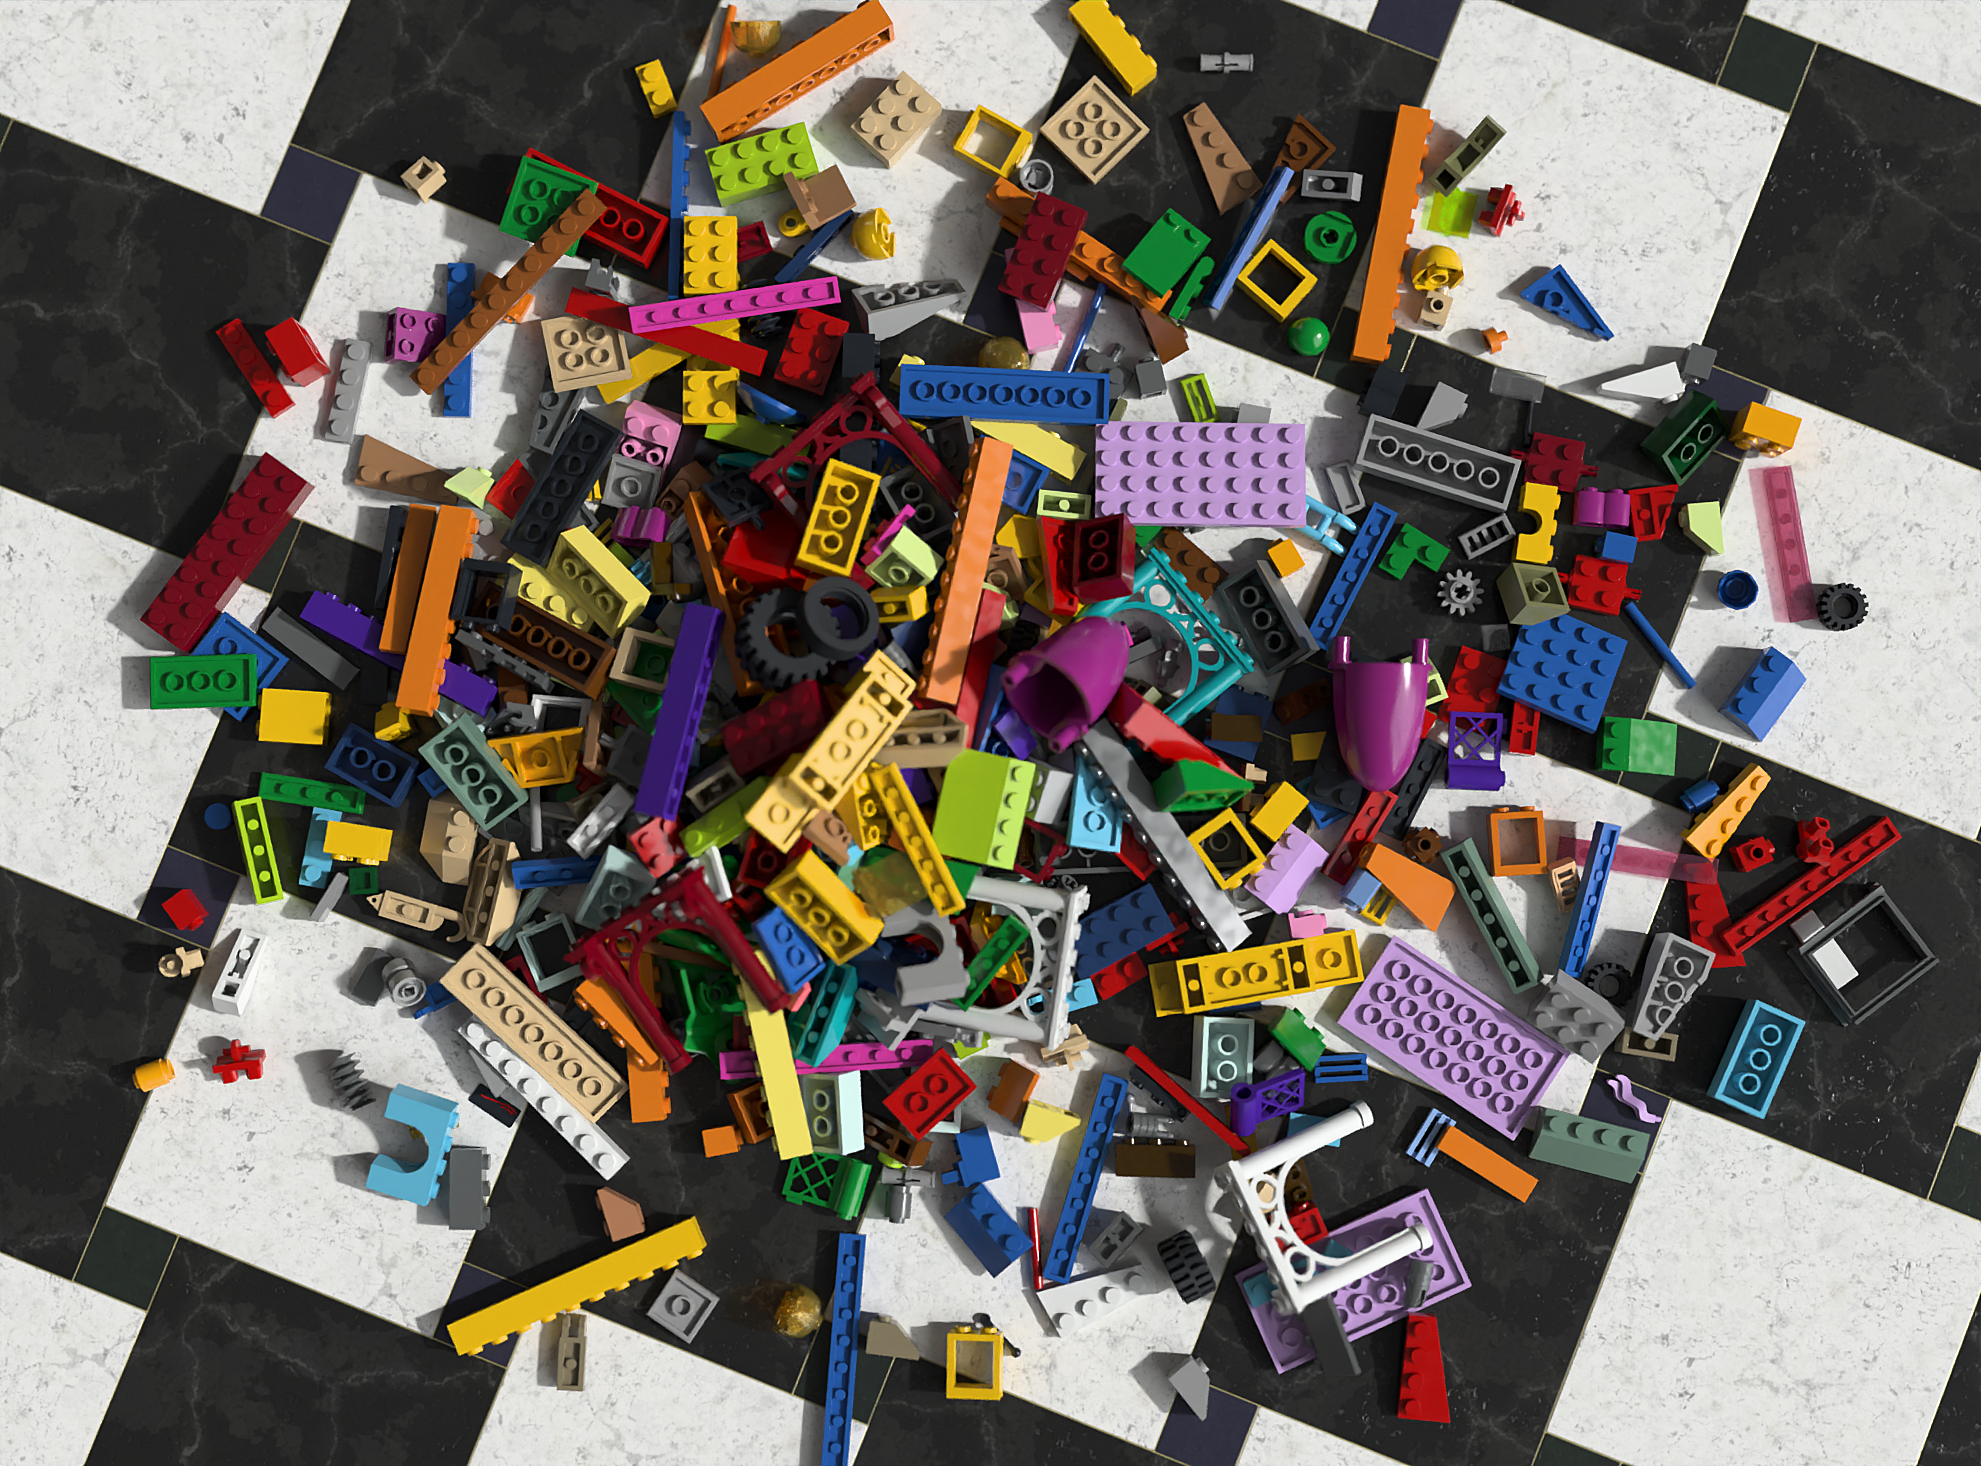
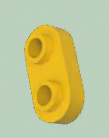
[778,207,827,239]

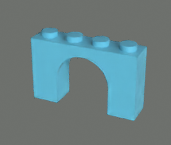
[365,1083,460,1207]

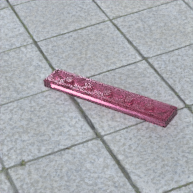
[1763,465,1818,623]
[1556,836,1719,885]

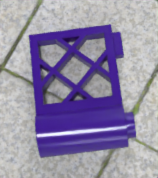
[1444,711,1507,791]
[1230,1067,1305,1137]

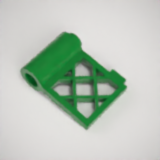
[782,1152,872,1220]

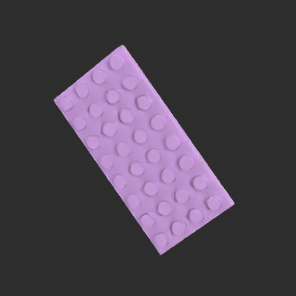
[1095,421,1306,528]
[1336,935,1571,1141]
[1234,1188,1472,1374]

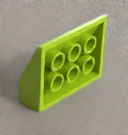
[931,748,1036,869]

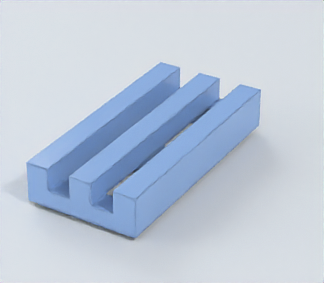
[1405,1107,1456,1167]

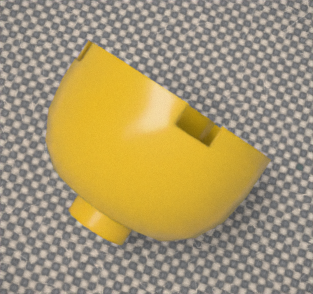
[849,207,896,261]
[1411,244,1464,293]

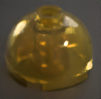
[729,20,781,59]
[978,336,1030,370]
[773,1283,822,1338]

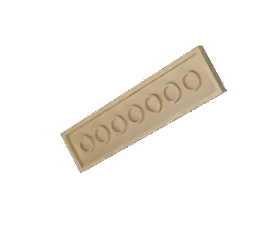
[439,941,630,1124]

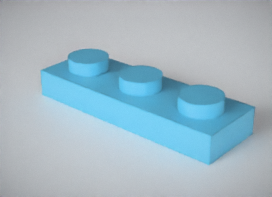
[299,807,342,889]

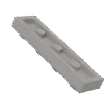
[325,338,374,445]

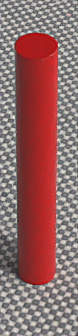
[1027,1208,1043,1289]

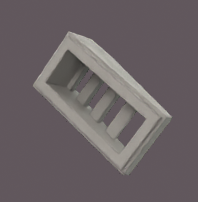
[1458,513,1517,560]
[469,1047,511,1098]

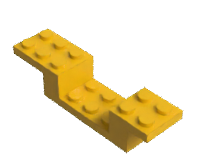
[683,216,740,425]
[742,650,917,853]
[1148,929,1364,1017]

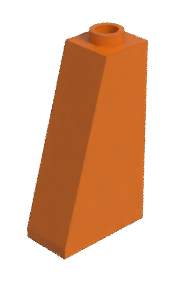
[1358,841,1458,932]

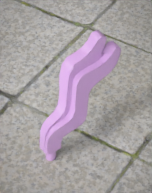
[1606,1074,1661,1123]

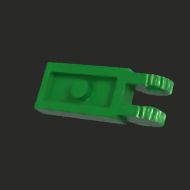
[1168,256,1214,324]

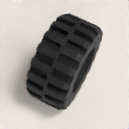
[734,587,842,694]

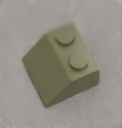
[1496,562,1570,626]

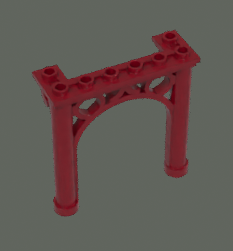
[749,370,964,591]
[563,864,792,1075]

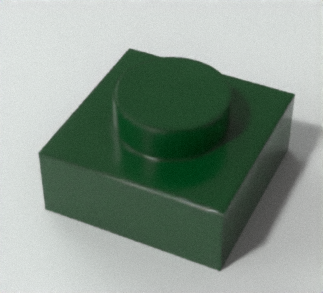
[349,867,379,895]

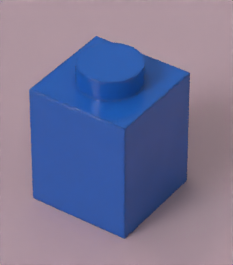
[1594,531,1638,565]

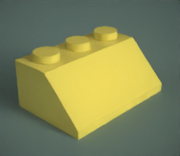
[1019,1098,1081,1145]

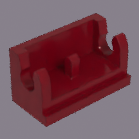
[737,220,773,264]

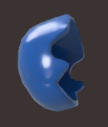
[1716,570,1759,610]

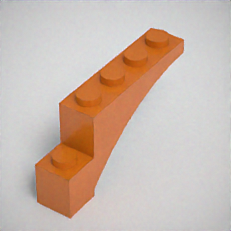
[573,939,658,1069]

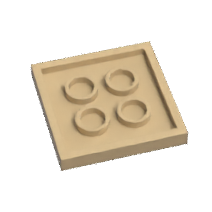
[1040,76,1149,185]
[541,315,632,393]

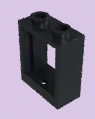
[451,558,523,634]

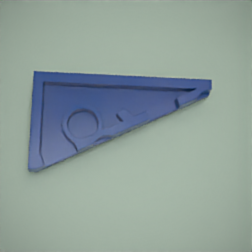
[1519,264,1614,342]

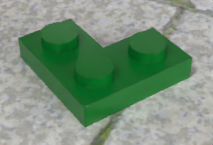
[1377,523,1450,581]

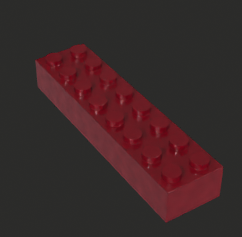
[139,452,315,653]

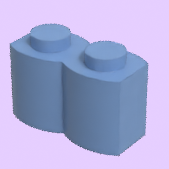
[1338,869,1382,911]

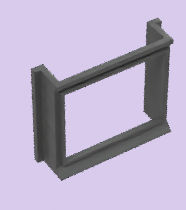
[1785,882,1939,1027]

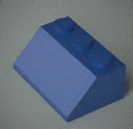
[1718,646,1807,742]
[944,1183,1034,1278]

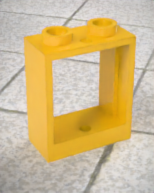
[951,104,1033,181]
[1235,239,1318,323]
[1186,807,1267,891]
[947,1325,1004,1400]

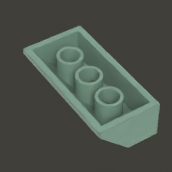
[418,712,530,832]
[1528,1106,1650,1183]

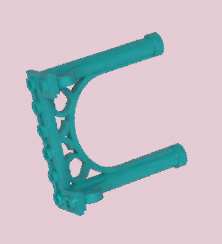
[1031,547,1255,765]

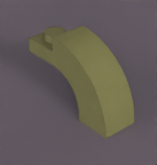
[1428,115,1507,197]

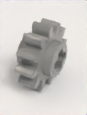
[1436,570,1484,617]

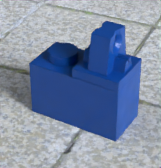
[941,1124,1001,1188]

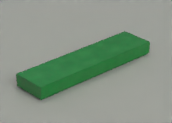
[257,772,366,814]
[950,914,1032,1012]

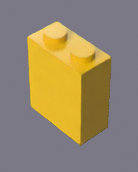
[256,688,332,746]

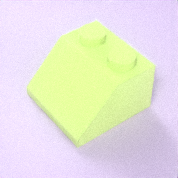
[864,526,944,588]

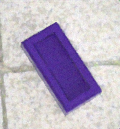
[990,706,1038,761]

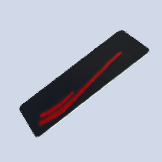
[469,1083,521,1128]

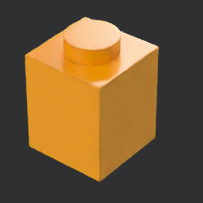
[1265,538,1305,580]

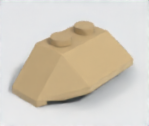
[871,709,968,769]
[420,787,480,886]
[463,837,522,946]

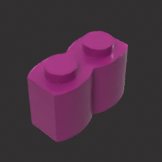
[1572,487,1630,529]
[610,505,672,549]

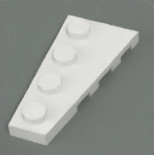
[635,846,732,931]
[1036,1263,1154,1339]

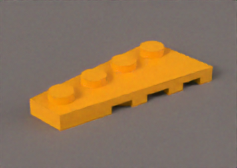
[1680,762,1771,863]

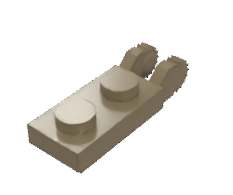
[557,1314,588,1392]

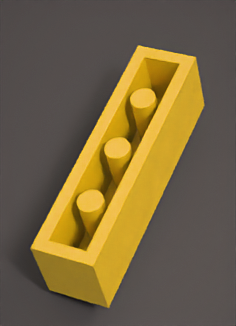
[1068,0,1157,96]

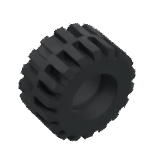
[1157,1229,1216,1304]

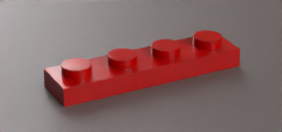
[216,318,296,419]
[1320,790,1399,886]

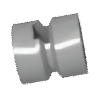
[1020,159,1054,199]
[382,958,426,1006]
[1253,1039,1300,1080]

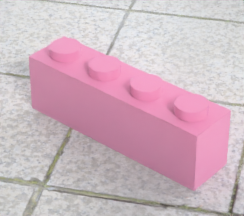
[1005,247,1062,355]

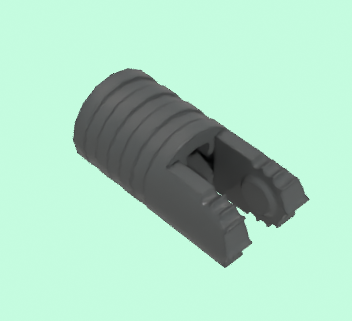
[877,639,922,680]
[1126,1112,1175,1140]
[1403,1258,1435,1308]

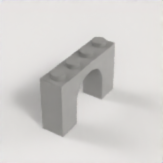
[875,896,970,1006]

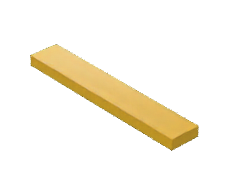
[596,318,741,405]
[869,761,965,918]

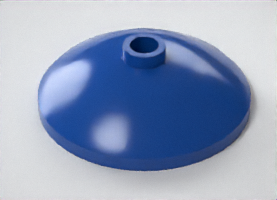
[736,380,808,425]

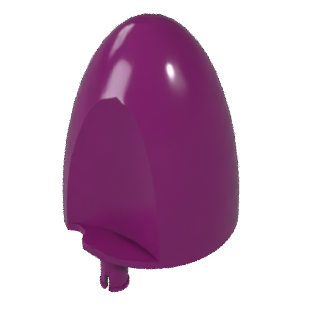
[1001,615,1129,753]
[1328,637,1433,792]

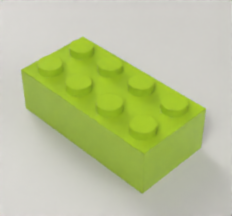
[705,121,819,207]

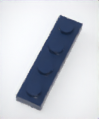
[774,209,855,285]

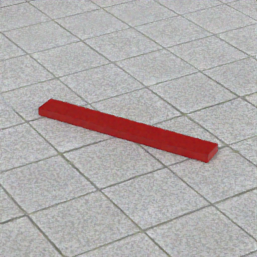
[565,287,768,376]
[1718,816,1902,957]

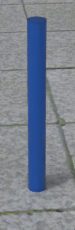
[1062,283,1108,372]
[1624,602,1697,690]

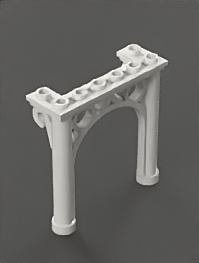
[918,876,1090,1051]
[1213,1100,1432,1316]

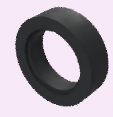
[795,577,879,660]

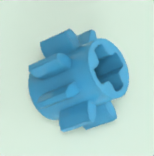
[630,558,652,591]

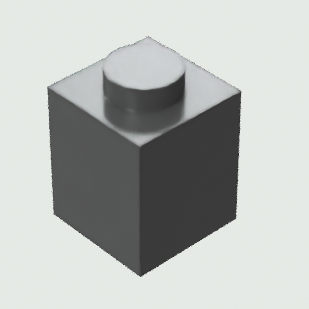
[1678,343,1717,386]
[1134,357,1167,400]

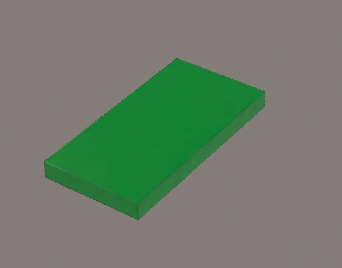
[149,654,258,710]

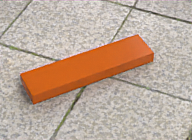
[1435,1124,1538,1203]

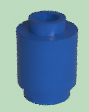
[1679,778,1721,815]

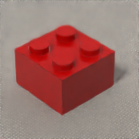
[265,317,331,387]

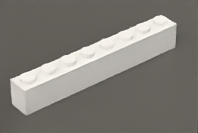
[458,1014,630,1180]

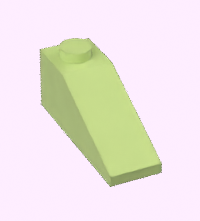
[444,466,496,510]

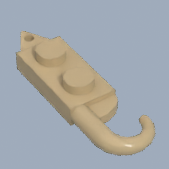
[367,890,467,942]

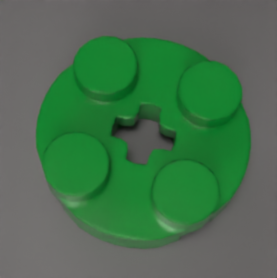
[1304,211,1357,264]

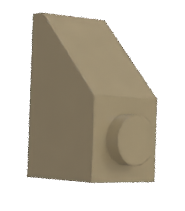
[866,1314,920,1360]

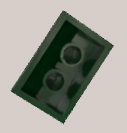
[1640,389,1732,487]

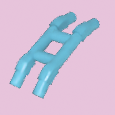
[1293,494,1360,558]

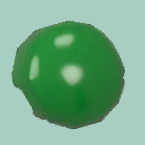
[1287,317,1329,356]

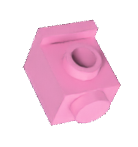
[1286,909,1327,940]

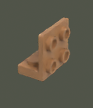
[783,165,857,230]

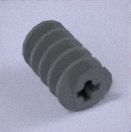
[326,1052,376,1111]

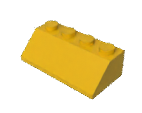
[764,850,884,965]

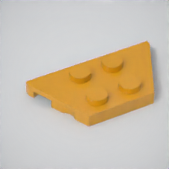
[487,725,586,789]
[970,900,1028,984]

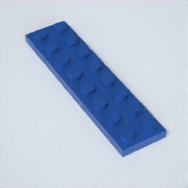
[899,364,1110,427]

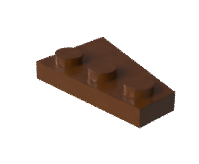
[1263,114,1336,206]
[1153,526,1229,605]

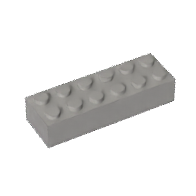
[1352,414,1521,515]

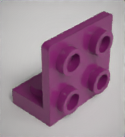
[384,307,446,364]

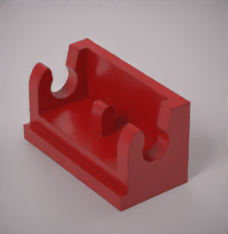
[1508,701,1540,757]

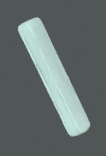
[495,887,549,951]

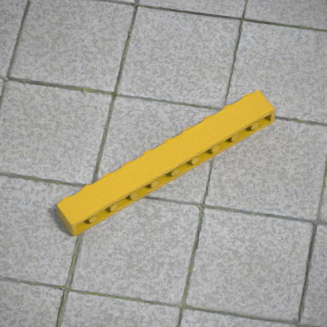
[447,1216,707,1356]

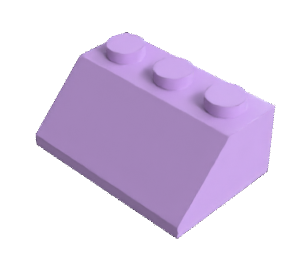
[1241,823,1330,918]

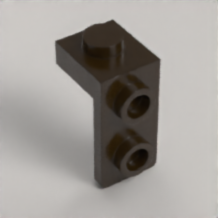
[650,542,693,600]
[1205,713,1262,742]
[1277,1157,1314,1206]

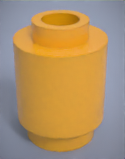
[132,1058,175,1092]

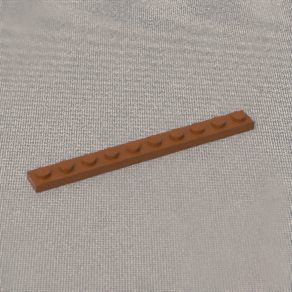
[409,189,607,395]

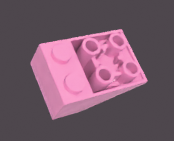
[616,400,683,495]

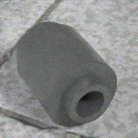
[884,1184,912,1224]

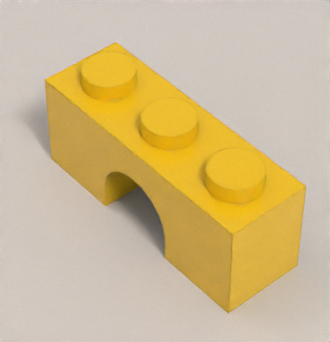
[1511,482,1560,566]

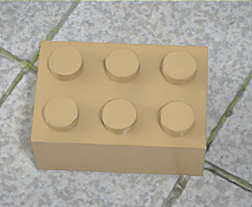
[851,71,942,169]

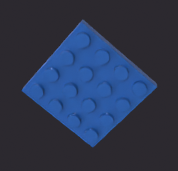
[1496,614,1628,734]

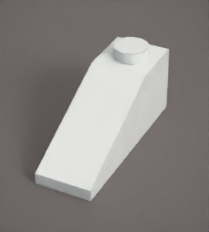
[1595,362,1685,405]
[211,929,268,1017]

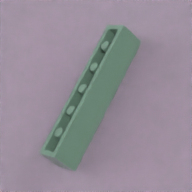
[1441,837,1544,995]

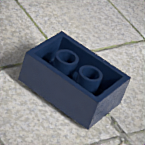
[324,722,426,808]

